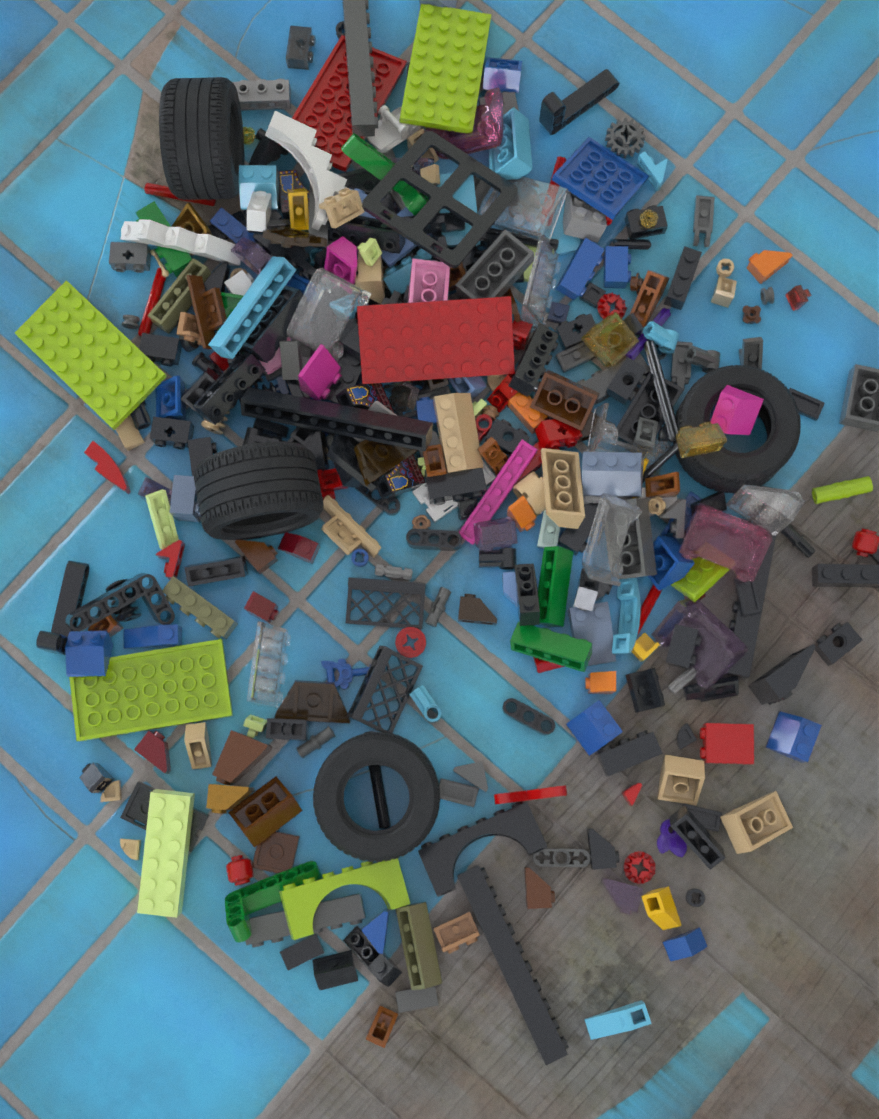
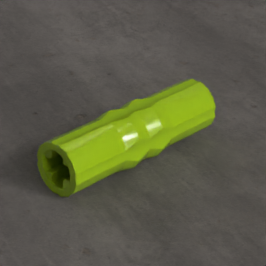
[812,476,873,504]

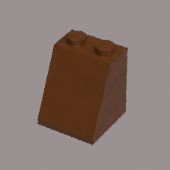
[212,730,272,785]

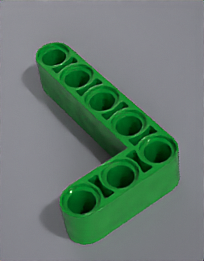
[341,133,429,216]
[225,861,323,943]

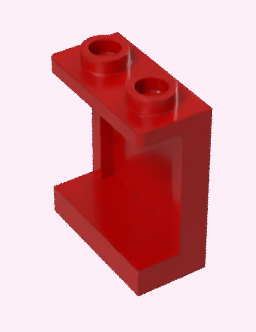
[700,723,754,765]

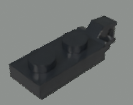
[683,675,739,702]

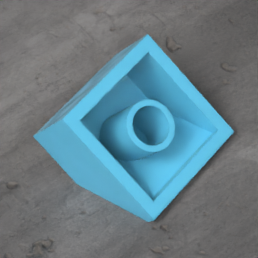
[238,165,279,210]

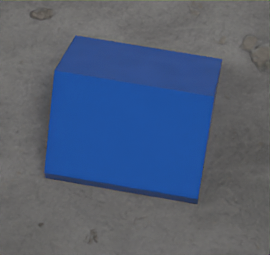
[156,375,186,420]
[361,909,390,954]

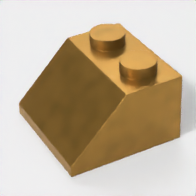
[206,784,254,814]

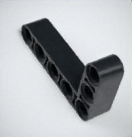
[539,69,620,135]
[36,560,90,655]
[65,573,175,632]

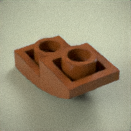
[478,437,508,476]

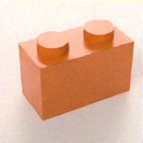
[508,392,548,434]

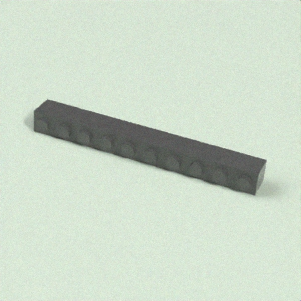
[342,0,378,137]

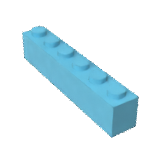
[208,256,296,359]

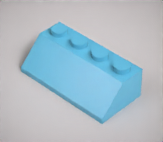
[487,107,532,180]

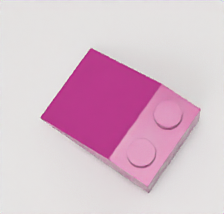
[298,344,342,401]

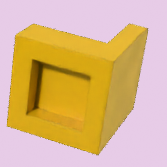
[631,633,660,662]

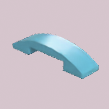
[612,578,640,655]

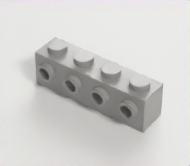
[232,78,291,111]

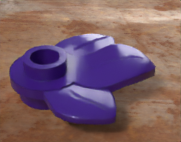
[657,819,687,858]

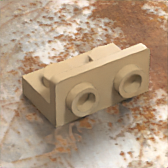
[319,188,364,228]

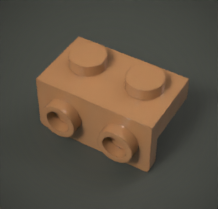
[177,312,202,346]
[433,911,480,954]

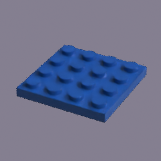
[551,137,649,220]

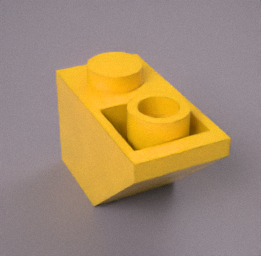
[641,886,681,930]

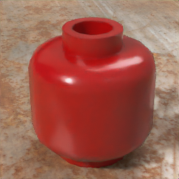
[852,528,879,557]
[226,855,254,886]

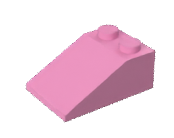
[407,258,450,303]

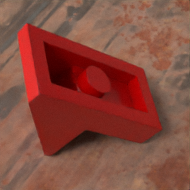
[155,540,186,580]

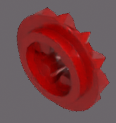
[597,292,627,322]
[395,627,426,658]
[624,851,656,884]

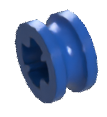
[351,549,369,567]

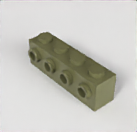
[147,258,212,334]
[162,576,238,639]
[396,902,442,990]

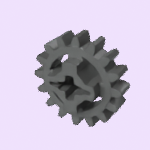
[605,118,646,158]

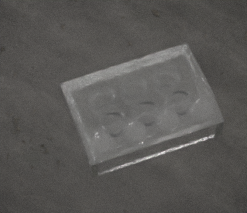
[478,177,568,243]
[520,236,561,329]
[726,485,806,536]
[247,621,291,708]

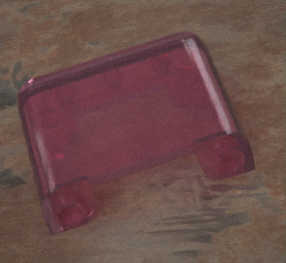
[424,87,503,159]
[679,503,772,582]

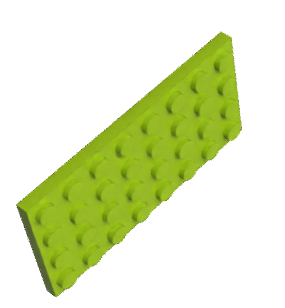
[399,4,492,134]
[15,280,167,430]
[69,639,233,742]

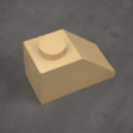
[184,722,212,769]

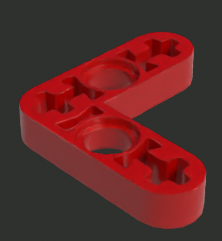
[494,785,567,805]

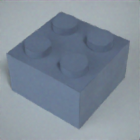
[169,475,201,522]

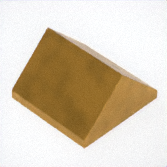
[171,202,212,256]

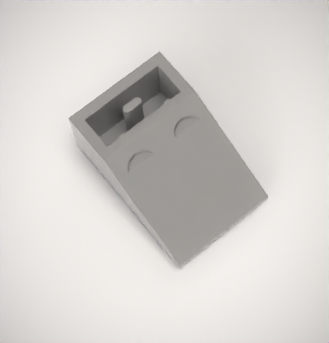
[563,190,607,243]

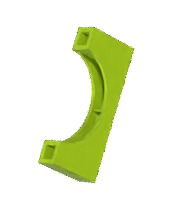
[279,858,410,940]

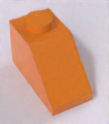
[747,250,793,284]
[507,496,537,532]
[585,671,616,694]

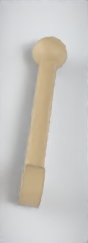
[150,249,169,277]

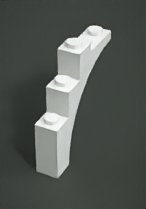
[265,111,347,231]
[120,220,244,266]

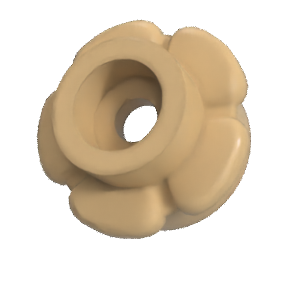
[648,496,666,515]

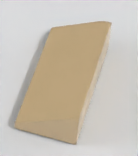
[116,415,145,451]

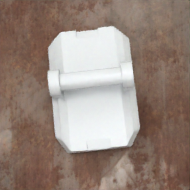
[366,105,423,153]

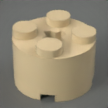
[513,471,546,517]

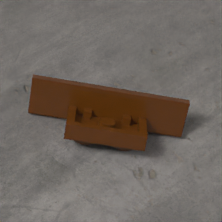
[186,275,227,349]

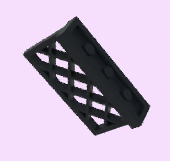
[345,577,426,629]
[347,645,423,733]

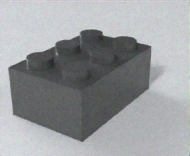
[839,364,879,432]

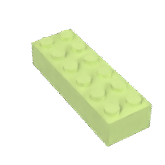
[137,789,195,918]

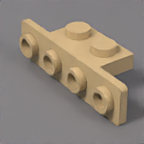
[321,495,381,558]

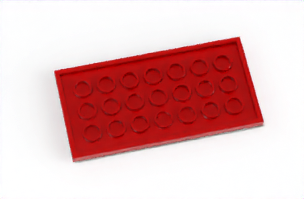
[279,35,407,172]
[357,296,515,384]

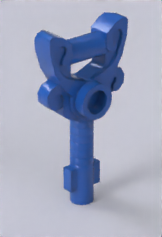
[321,659,371,689]

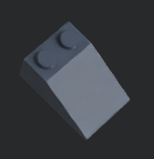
[568,602,616,666]

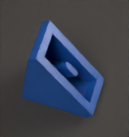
[663,927,708,961]

